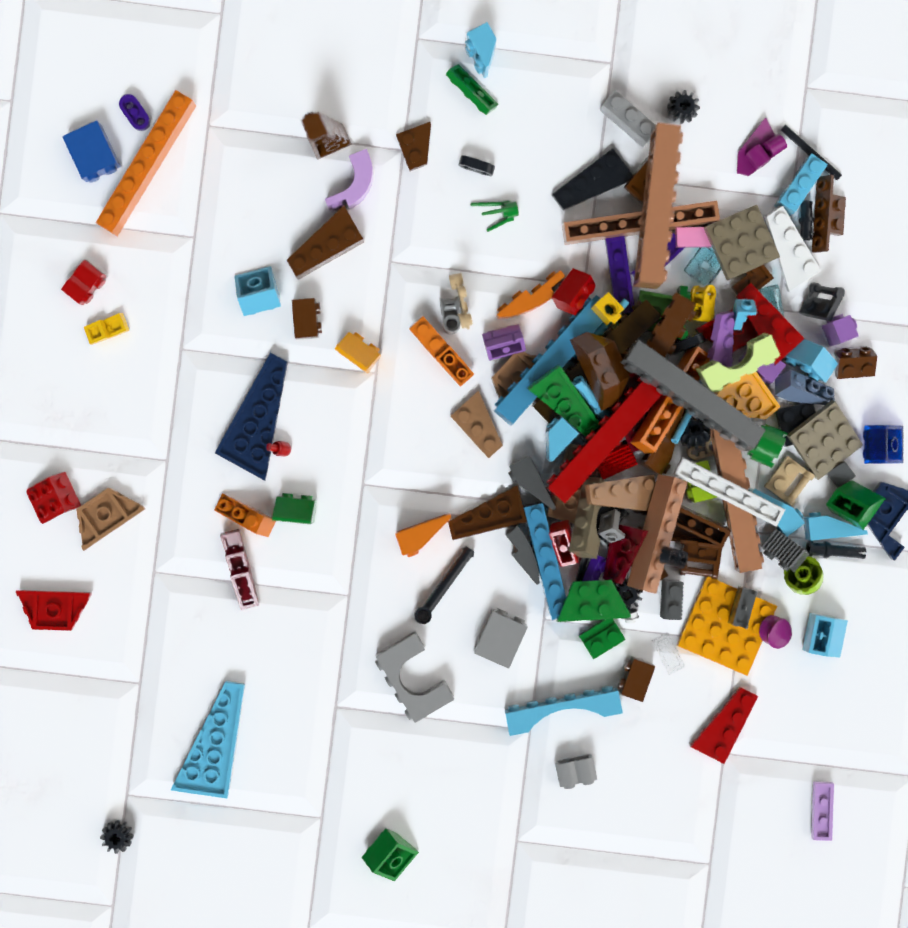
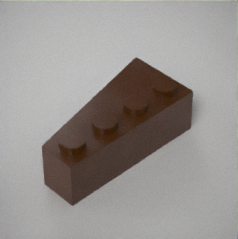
[286,206,365,280]
[646,292,697,358]

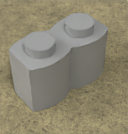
[555,754,598,789]

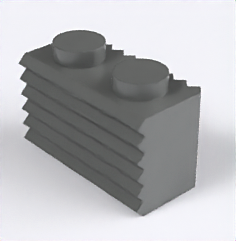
[761,529,809,572]
[660,579,684,620]

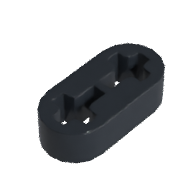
[458,155,495,177]
[672,332,706,355]

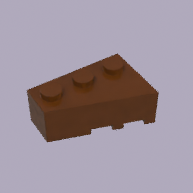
[671,505,731,548]

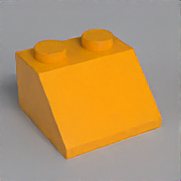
[334,332,381,374]

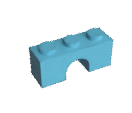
[774,154,828,216]

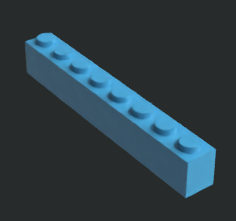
[494,295,613,426]

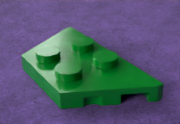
[556,580,631,622]

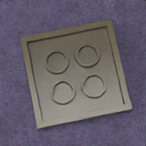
[704,204,780,281]
[787,400,863,480]

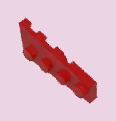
[736,283,805,365]
[689,687,759,764]

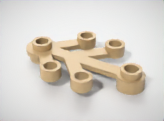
[449,273,473,330]

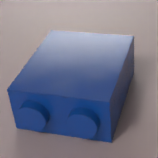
[62,120,121,183]

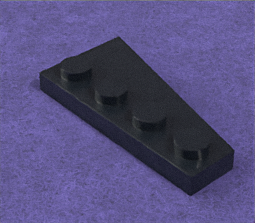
[551,148,633,211]

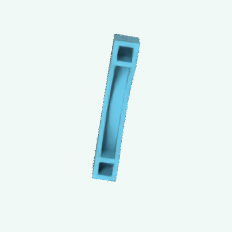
[504,686,623,736]

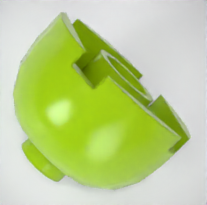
[784,556,824,595]

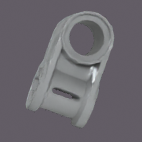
[439,296,460,334]

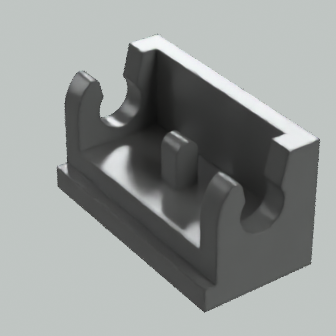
[728,586,758,629]

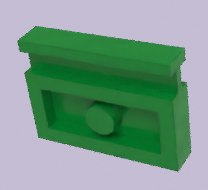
[578,619,626,660]

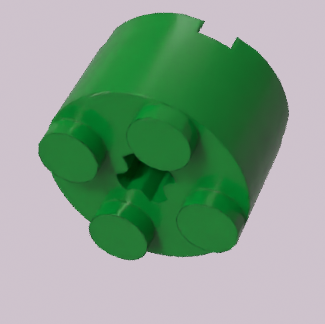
[747,424,788,468]

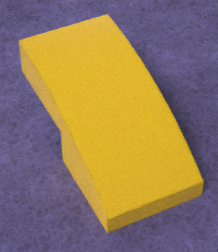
[83,313,130,345]

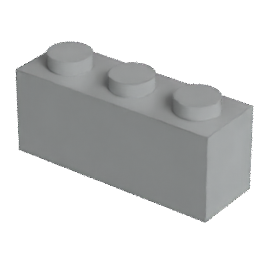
[600,90,656,147]

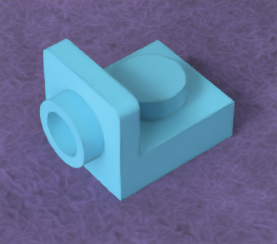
[732,299,757,330]

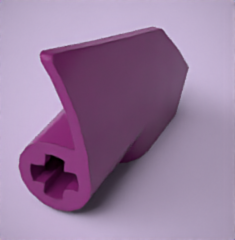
[737,118,787,177]

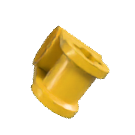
[690,285,716,322]

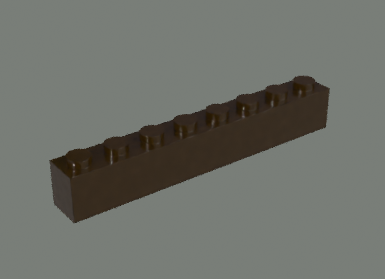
[533,300,662,423]

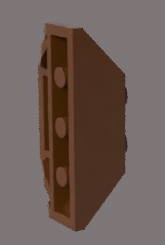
[570,332,630,411]

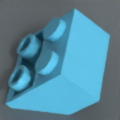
[465,22,497,79]
[802,613,848,658]

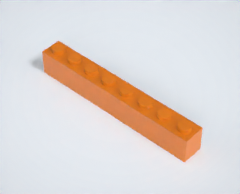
[95,90,196,237]

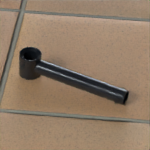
[414,546,475,624]

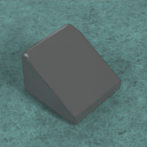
[827,461,856,488]

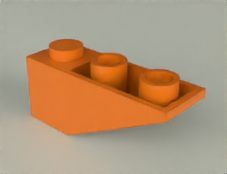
[214,493,276,537]

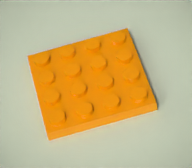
[677,577,777,676]

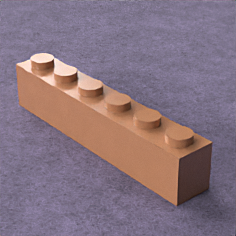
[627,474,687,594]

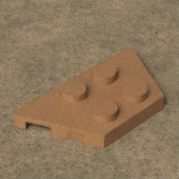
[491,352,536,399]
[76,487,146,551]

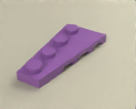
[707,311,735,367]

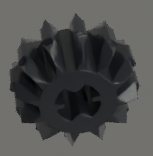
[667,90,700,124]
[680,417,711,450]
[614,580,643,611]
[100,819,134,854]

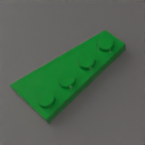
[527,364,600,436]

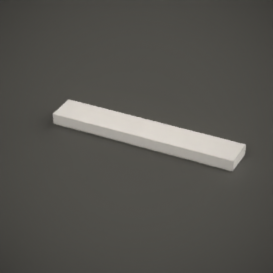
[673,457,786,527]

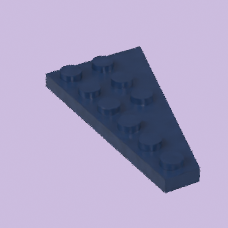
[215,352,288,481]

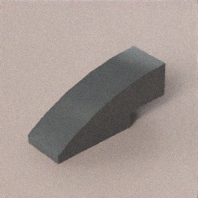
[505,525,540,585]

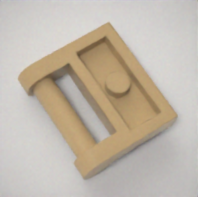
[764,456,815,507]

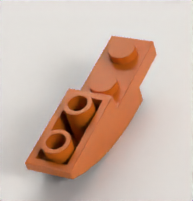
[496,270,565,319]
[408,316,474,387]

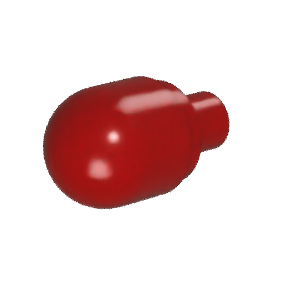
[266,441,292,457]

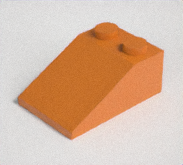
[395,513,451,557]

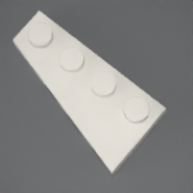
[764,206,821,292]

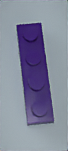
[605,236,634,314]

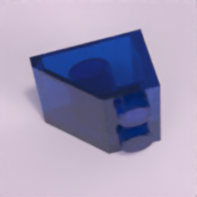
[863,425,904,464]

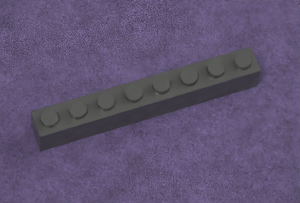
[620,340,765,451]

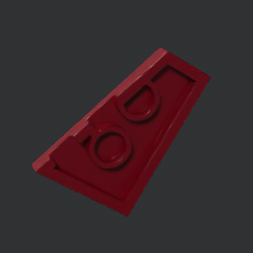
[603,524,648,584]

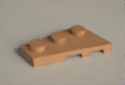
[450,391,503,459]

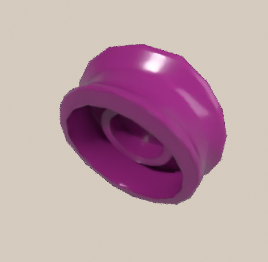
[759,615,792,649]

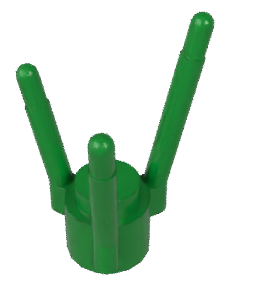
[470,200,519,232]

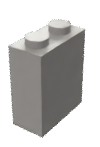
[474,608,528,669]

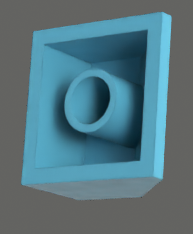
[234,266,281,316]
[546,417,579,462]

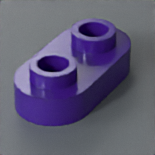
[119,94,151,131]

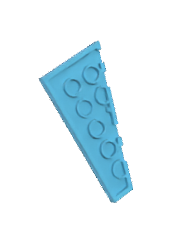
[170,681,245,799]

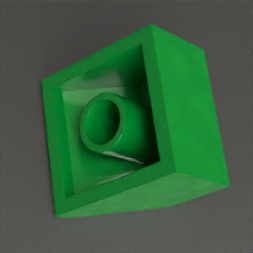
[272,493,317,525]
[361,828,419,882]

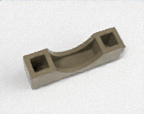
[569,477,606,559]

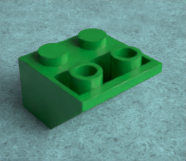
[826,480,885,530]

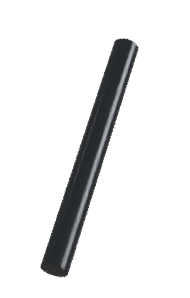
[780,124,842,180]

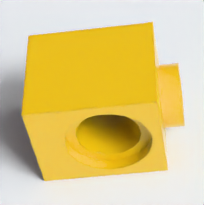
[591,292,624,325]

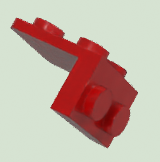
[26,471,81,524]

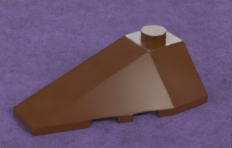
[639,407,684,475]

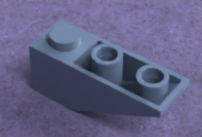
[775,369,835,405]

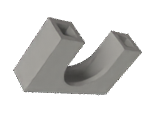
[375,631,455,723]

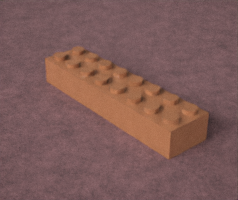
[633,122,683,289]

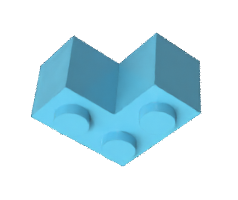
[784,339,838,383]

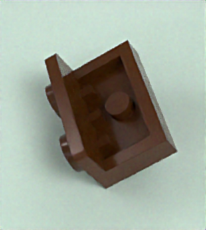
[834,346,878,379]

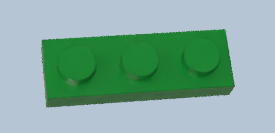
[445,64,499,115]

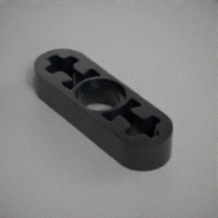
[659,546,688,569]

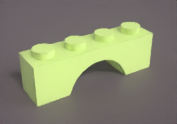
[696,333,780,393]

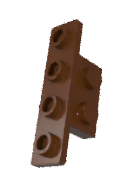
[812,175,846,253]

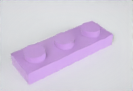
[811,781,834,841]

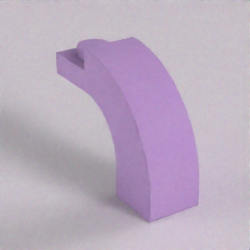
[325,148,373,210]

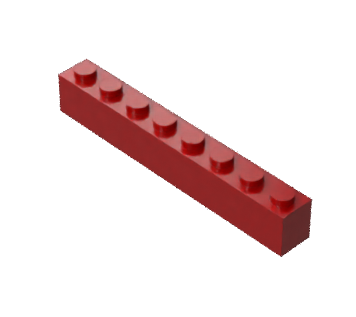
[546,376,662,503]

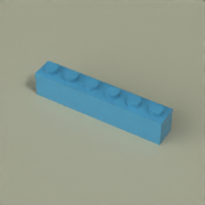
[523,502,566,620]

